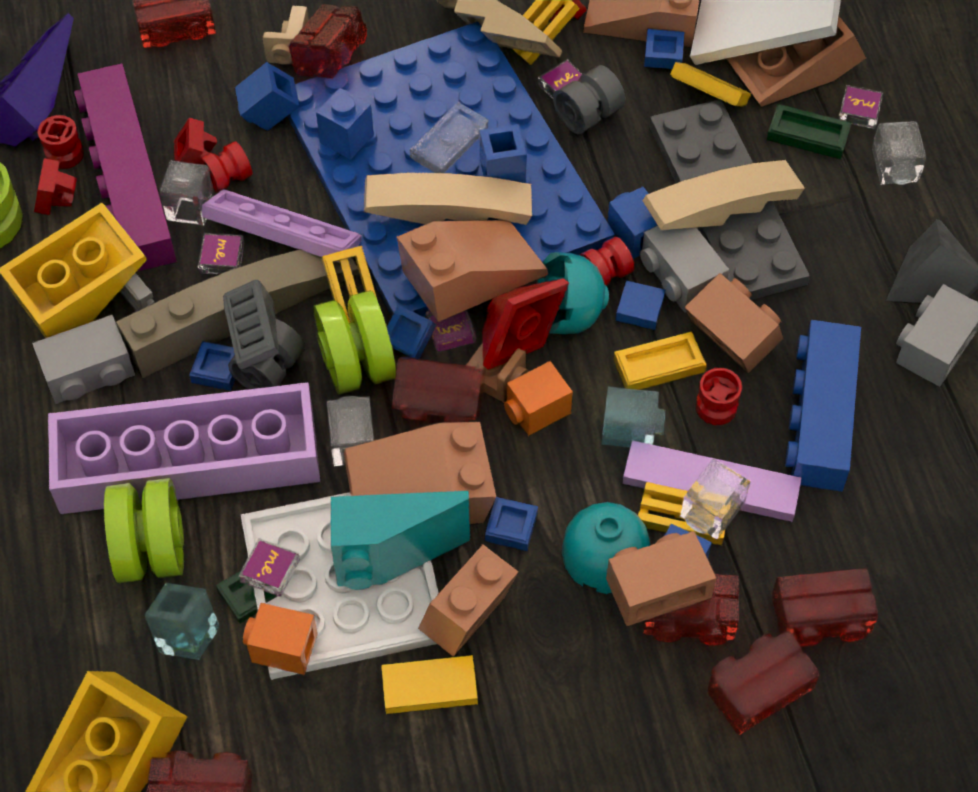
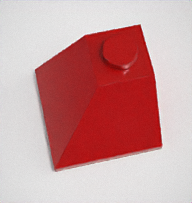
[482,278,569,370]

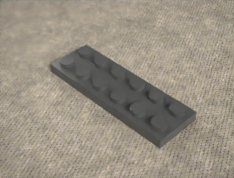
[649,99,810,300]

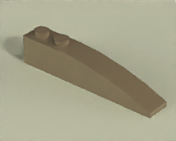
[116,249,360,378]

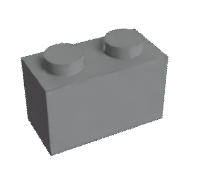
[640,226,729,313]
[896,284,978,387]
[32,315,135,404]

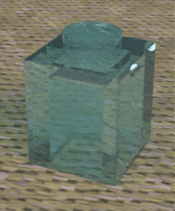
[602,386,666,448]
[144,583,220,660]

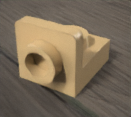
[263,6,311,65]

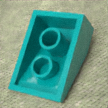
[331,491,470,590]

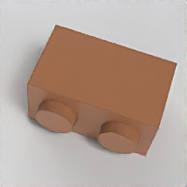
[685,273,784,373]
[606,531,716,626]
[418,545,518,657]

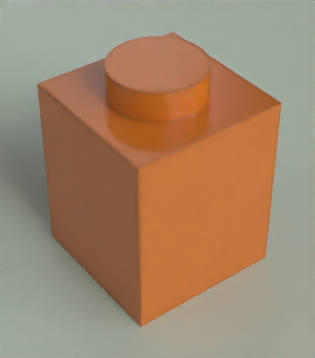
[504,361,573,436]
[243,603,318,675]

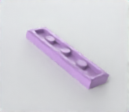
[202,189,362,263]
[622,440,801,522]

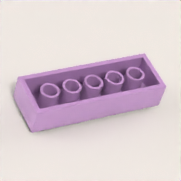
[48,382,320,514]

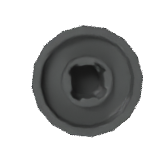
[553,65,626,134]
[228,318,305,389]

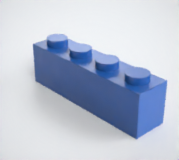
[785,320,861,492]

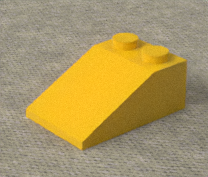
[0,203,147,338]
[25,671,187,792]

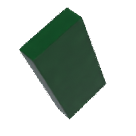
[767,104,852,159]

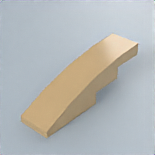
[436,0,562,57]
[642,160,805,230]
[364,173,532,225]

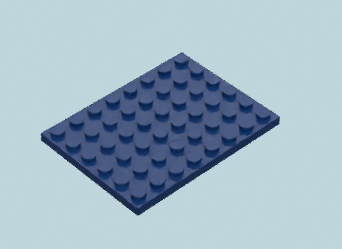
[287,21,615,317]

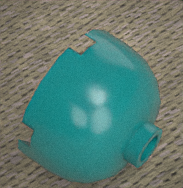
[537,252,609,334]
[562,502,650,594]

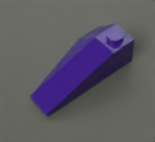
[0,13,74,146]

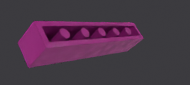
[74,63,177,272]

